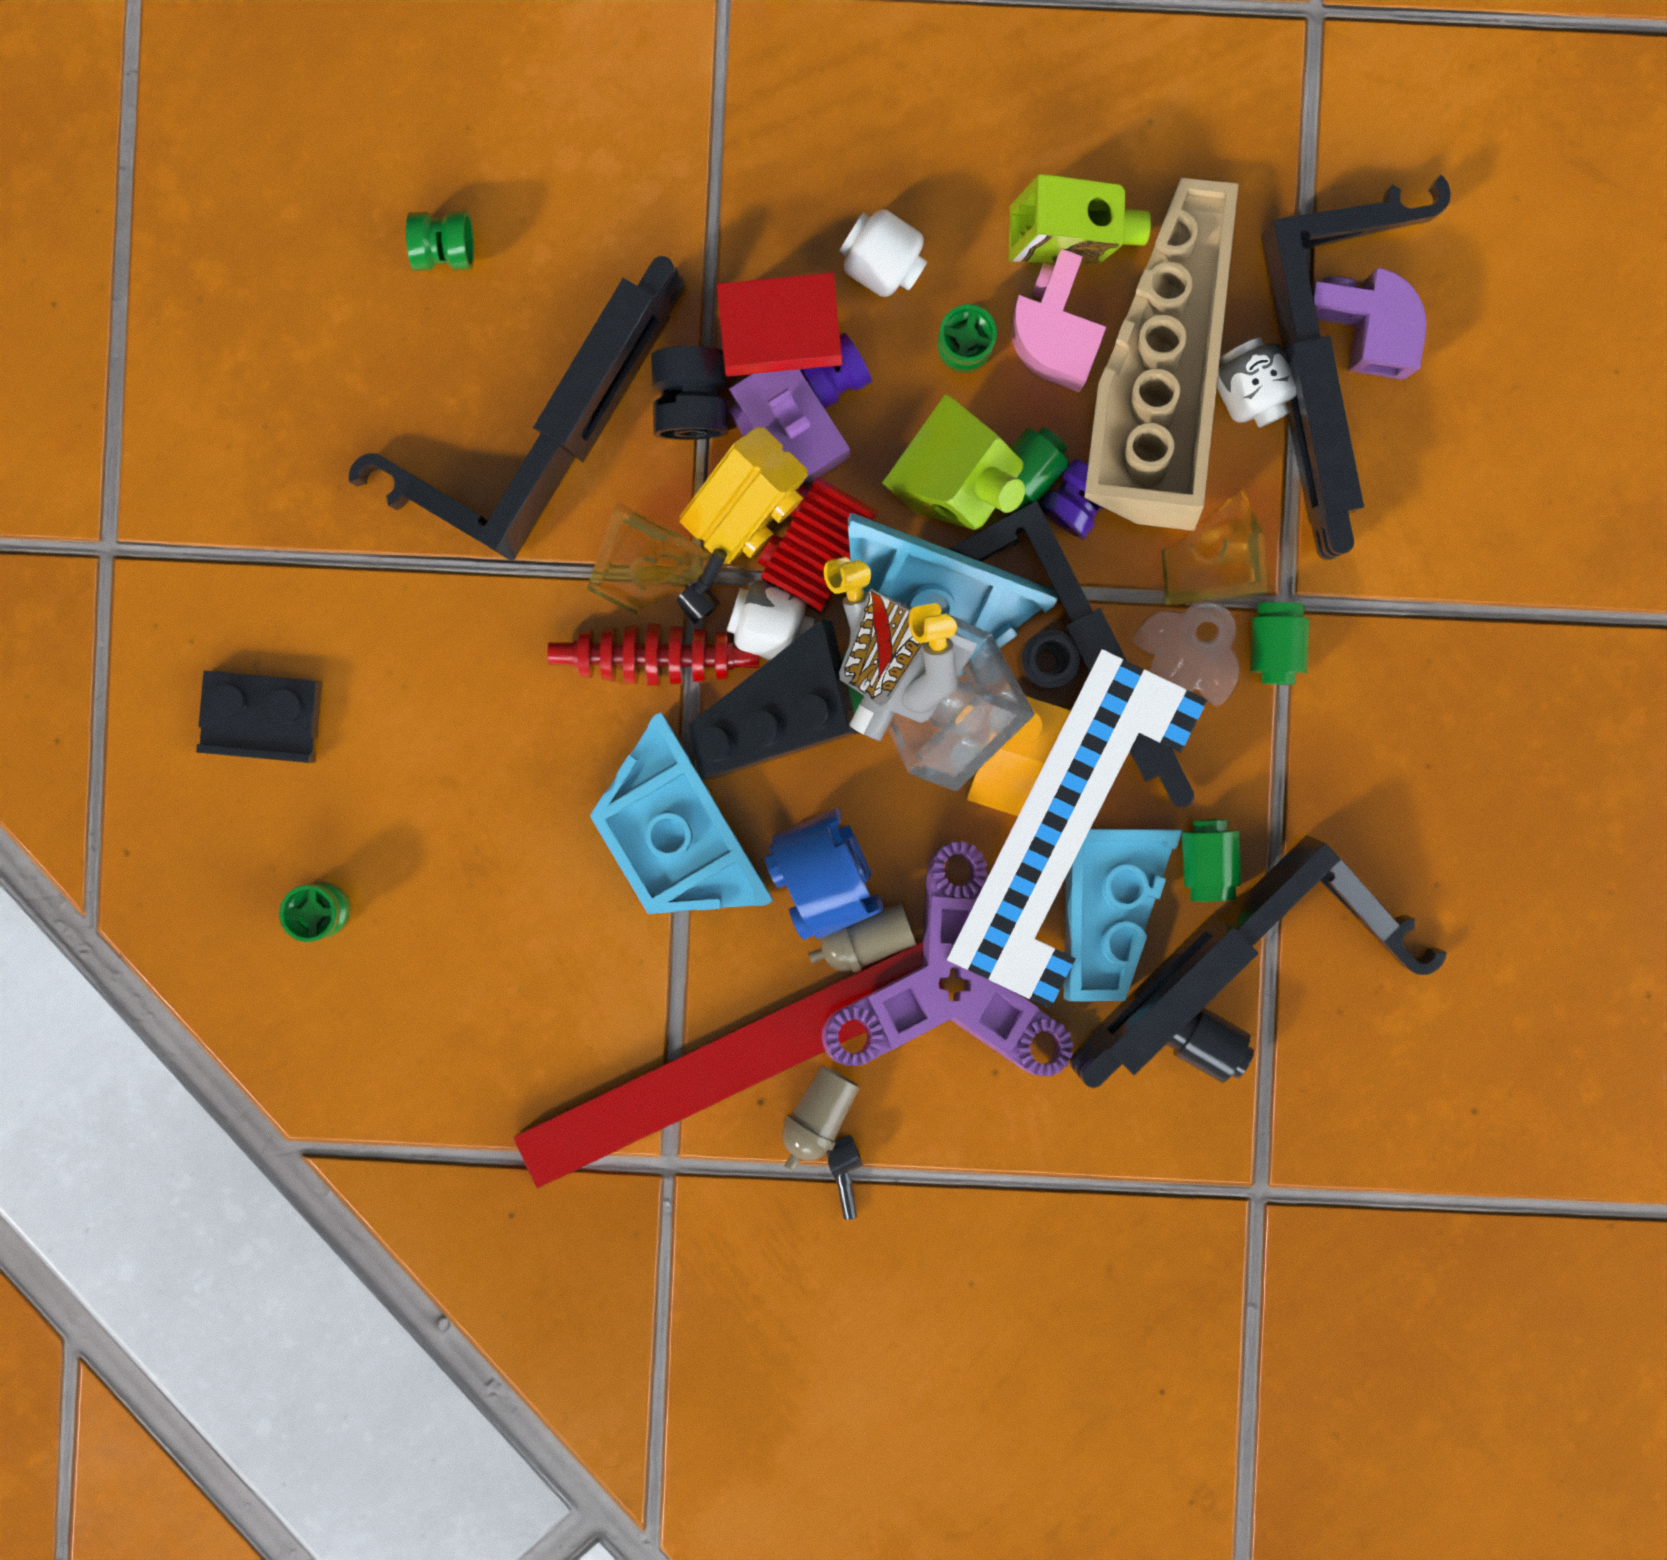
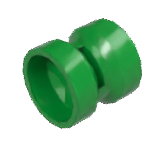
[406,210,474,271]
[937,304,997,373]
[279,882,351,942]

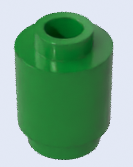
[1010,427,1070,512]
[1249,602,1310,685]
[1182,819,1242,902]

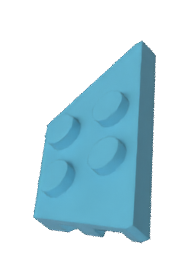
[848,513,1058,679]
[590,712,774,914]

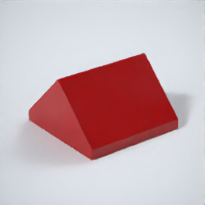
[717,272,842,377]

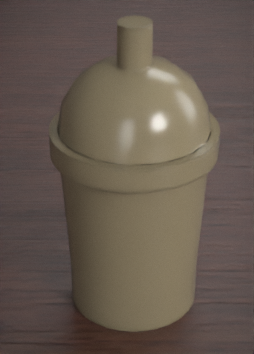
[808,902,917,973]
[782,1065,861,1171]

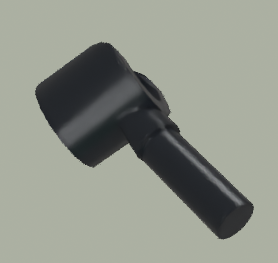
[677,548,727,624]
[826,1135,863,1220]

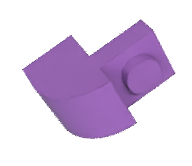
[1311,268,1426,380]

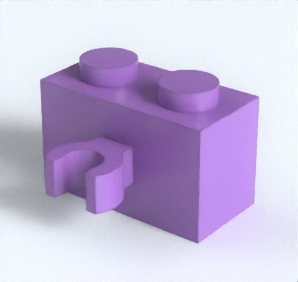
[728,369,850,491]

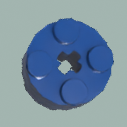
[764,807,884,940]

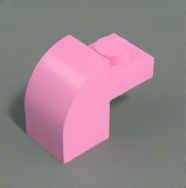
[1011,249,1106,392]

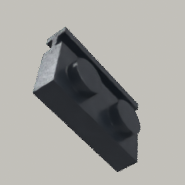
[196,671,322,763]

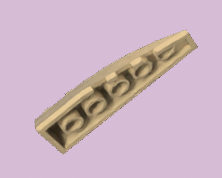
[1084,178,1239,531]

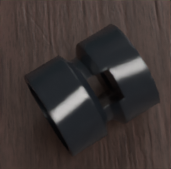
[651,346,728,440]

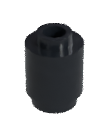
[1017,630,1080,690]
[1166,1007,1254,1083]

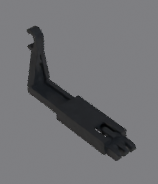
[1261,175,1451,560]
[349,256,685,562]
[949,501,1195,808]
[1070,835,1447,1088]

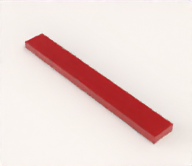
[513,940,945,1189]

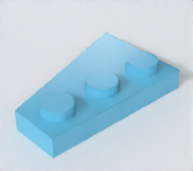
[1064,829,1182,1001]

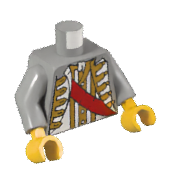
[824,557,977,741]

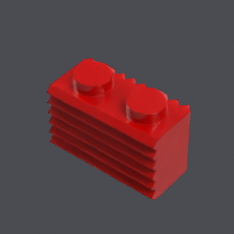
[757,477,878,614]

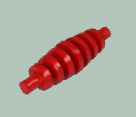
[547,624,760,686]

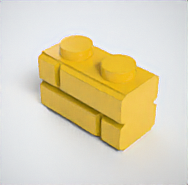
[679,426,808,564]

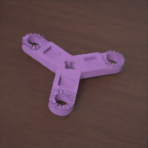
[822,841,1073,1076]

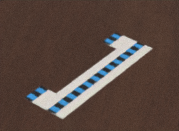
[947,649,1208,1008]

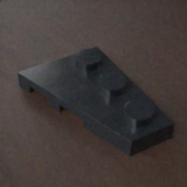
[689,619,859,779]

